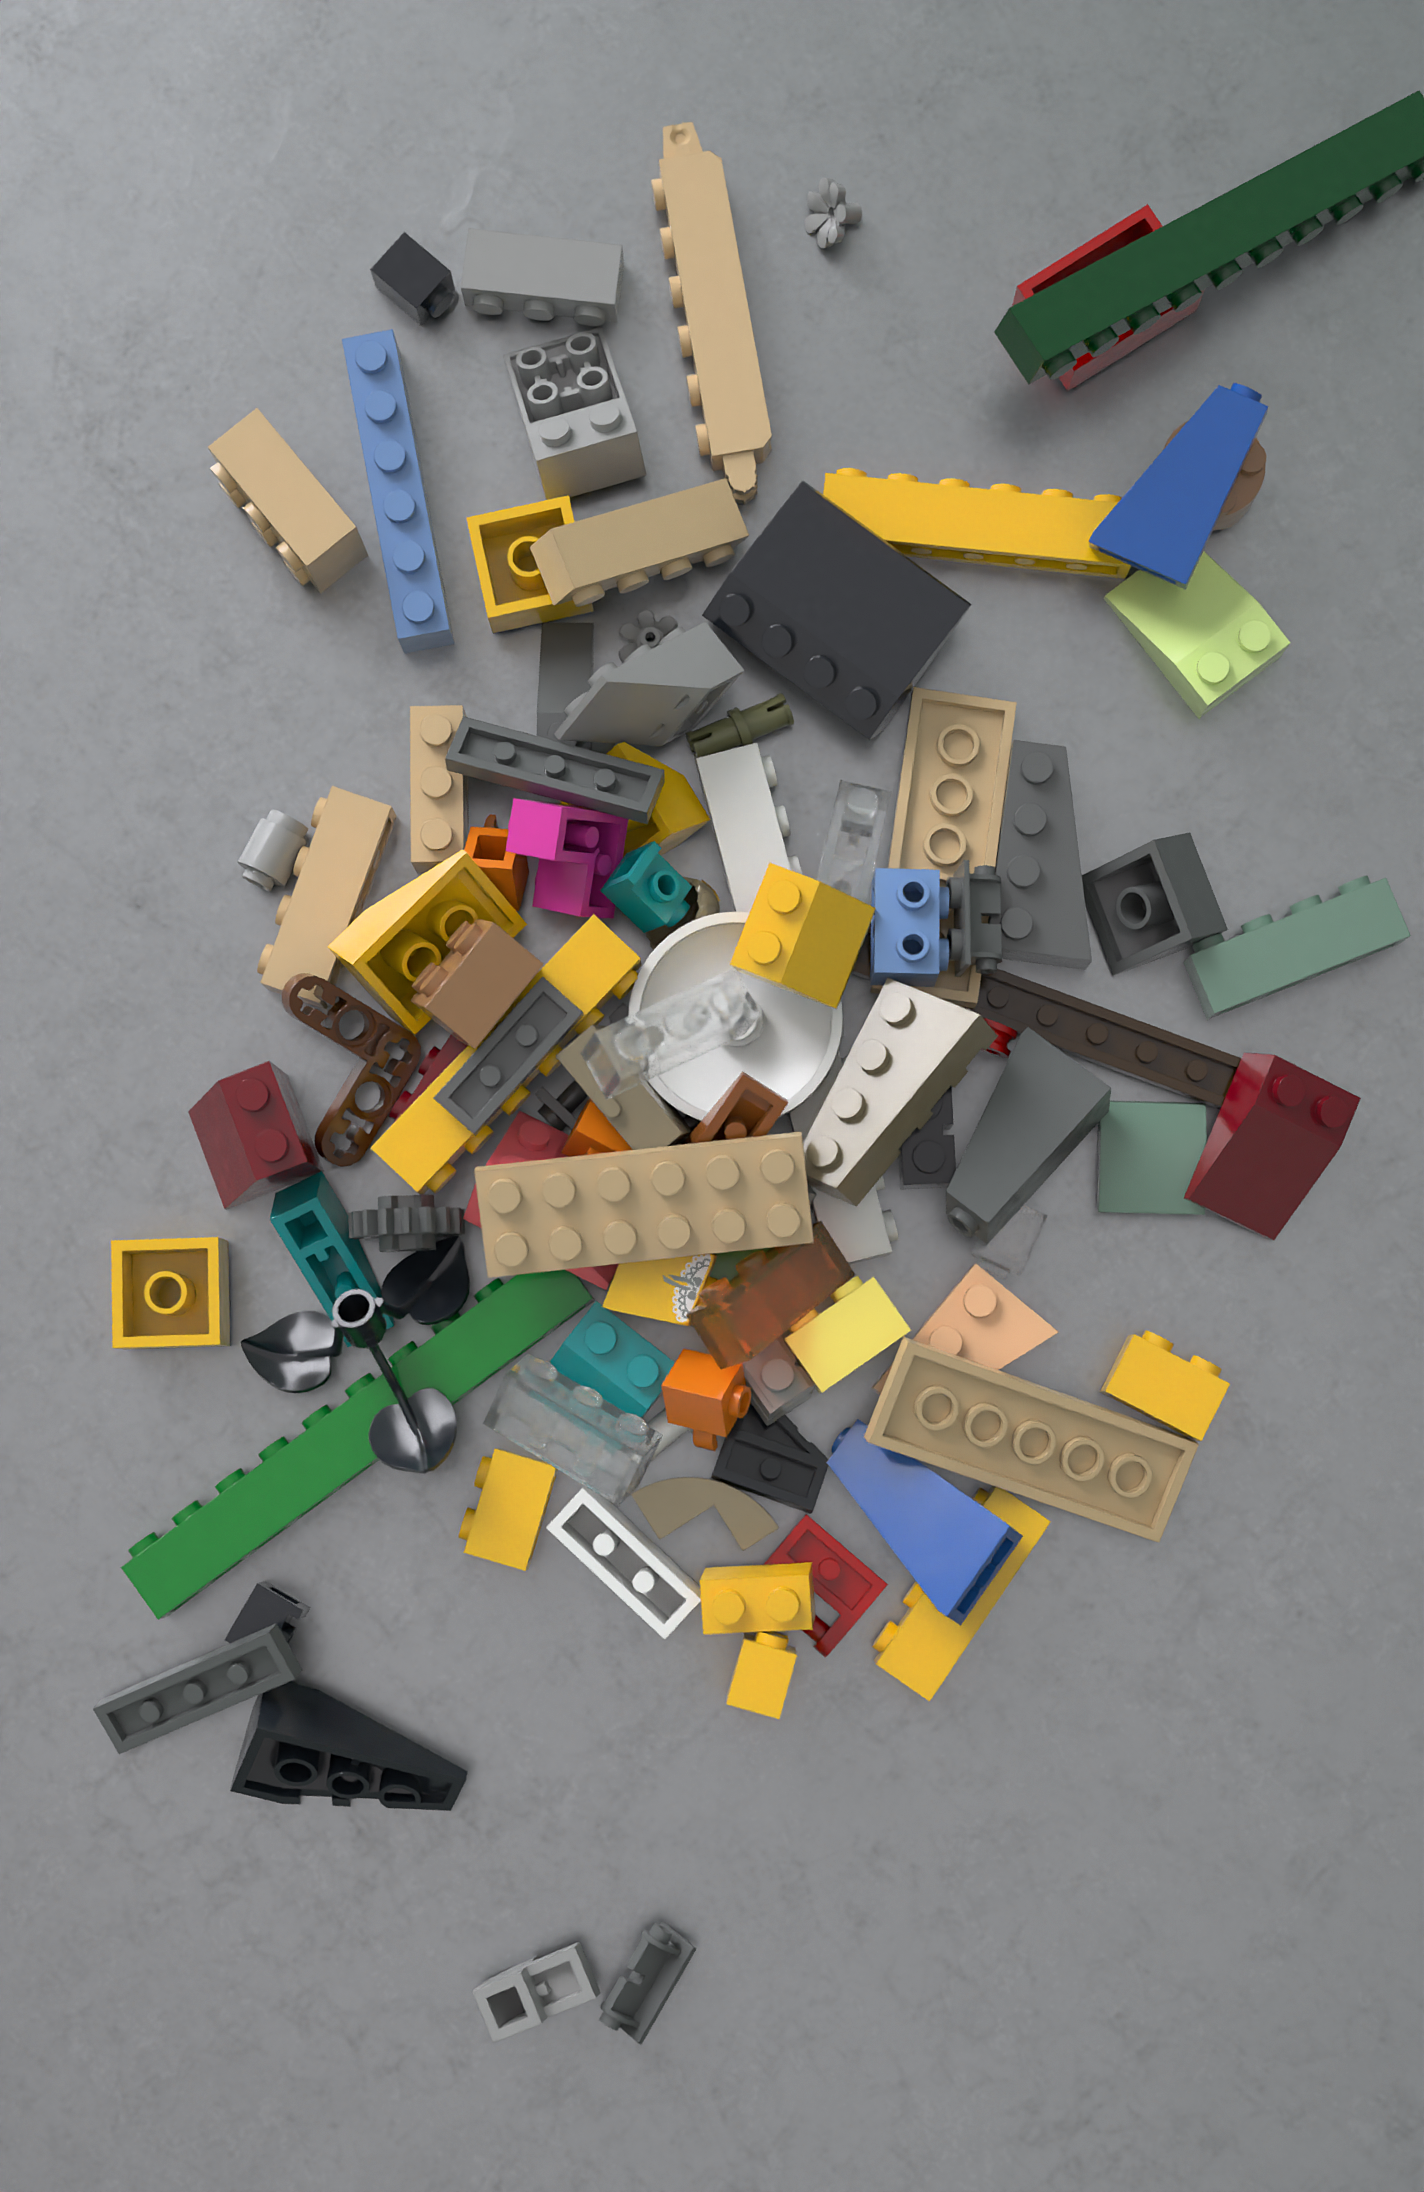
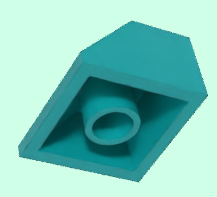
[534,1301,675,1452]

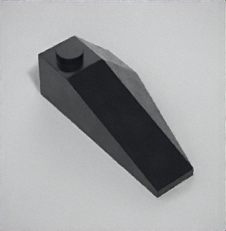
[230,1681,467,1811]

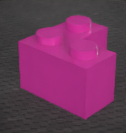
[506,798,629,919]

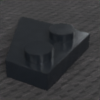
[711,1402,829,1514]

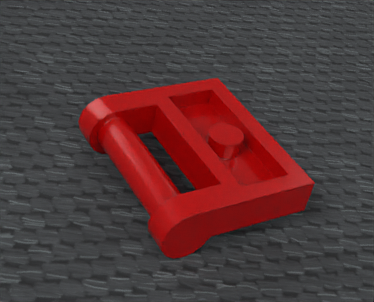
[763,1514,888,1657]

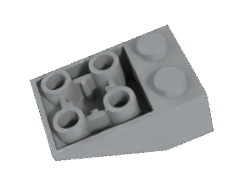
[503,327,647,500]
[554,622,744,746]

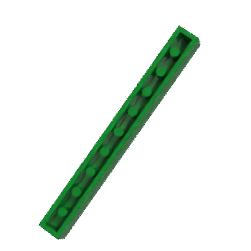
[121,1270,595,1620]

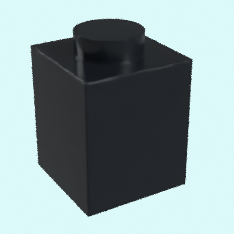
[370,232,455,326]

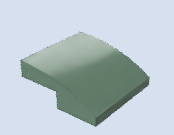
[1097,1100,1207,1215]

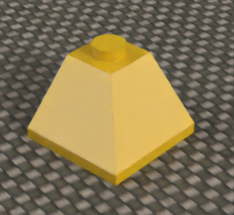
[560,742,711,857]

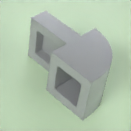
[472,1942,601,2043]

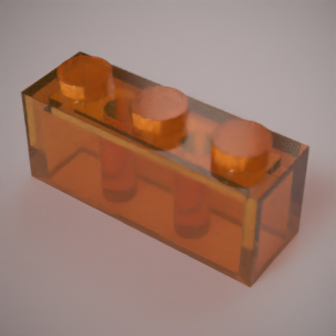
[686,1221,855,1370]

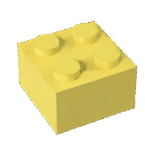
[784,1275,911,1394]

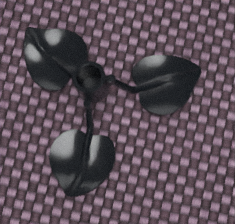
[241,1236,470,1474]

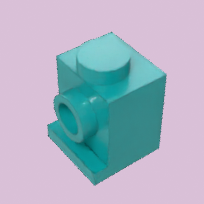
[600,841,692,933]

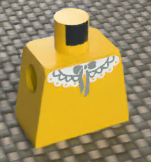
[602,1254,739,1326]

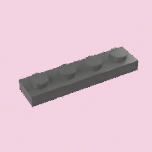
[445,716,665,824]
[93,1623,302,1754]

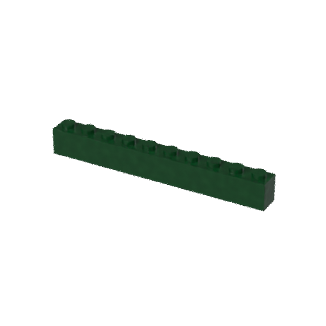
[994,90,1424,385]

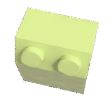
[1103,551,1291,719]

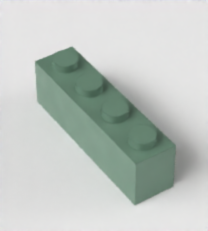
[1183,875,1411,1020]

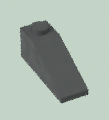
[536,622,594,750]

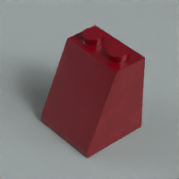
[188,1061,324,1210]

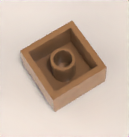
[410,919,544,1049]

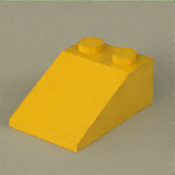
[328,850,527,1035]

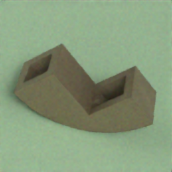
[631,1477,779,1551]

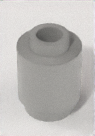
[238,809,308,891]

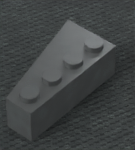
[988,740,1092,970]

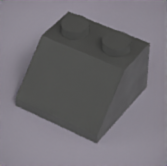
[1082,833,1228,975]

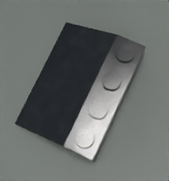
[702,481,972,740]

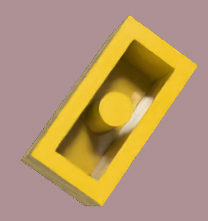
[1100,1330,1230,1441]
[458,1448,559,1571]
[700,1562,816,1634]
[726,1631,797,1719]

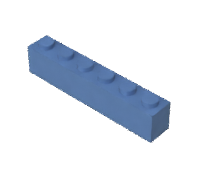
[342,329,455,654]

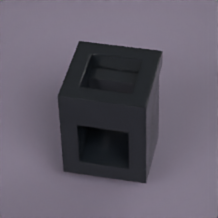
[225,1581,311,1644]

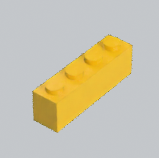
[872,1485,1051,1702]

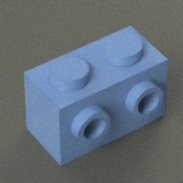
[870,868,949,987]

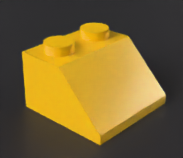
[730,862,876,1009]

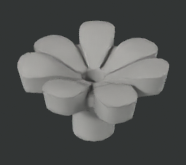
[805,178,862,248]
[619,610,678,663]

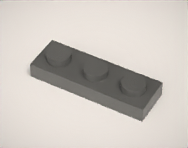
[434,977,584,1136]

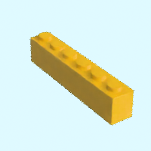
[823,468,1131,579]
[371,914,642,1194]

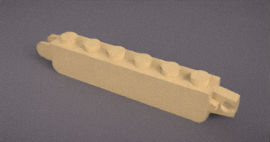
[651,122,772,505]

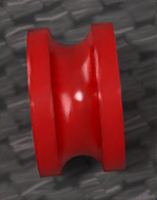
[980,1018,1018,1058]

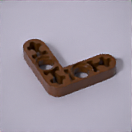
[282,973,421,1167]

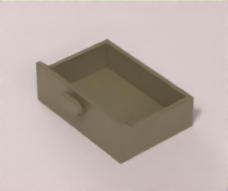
[556,1024,693,1150]

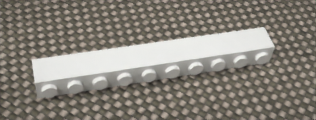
[696,743,899,1270]

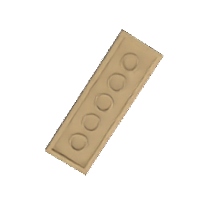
[870,687,1017,1008]
[474,1132,814,1278]
[864,1337,1199,1543]

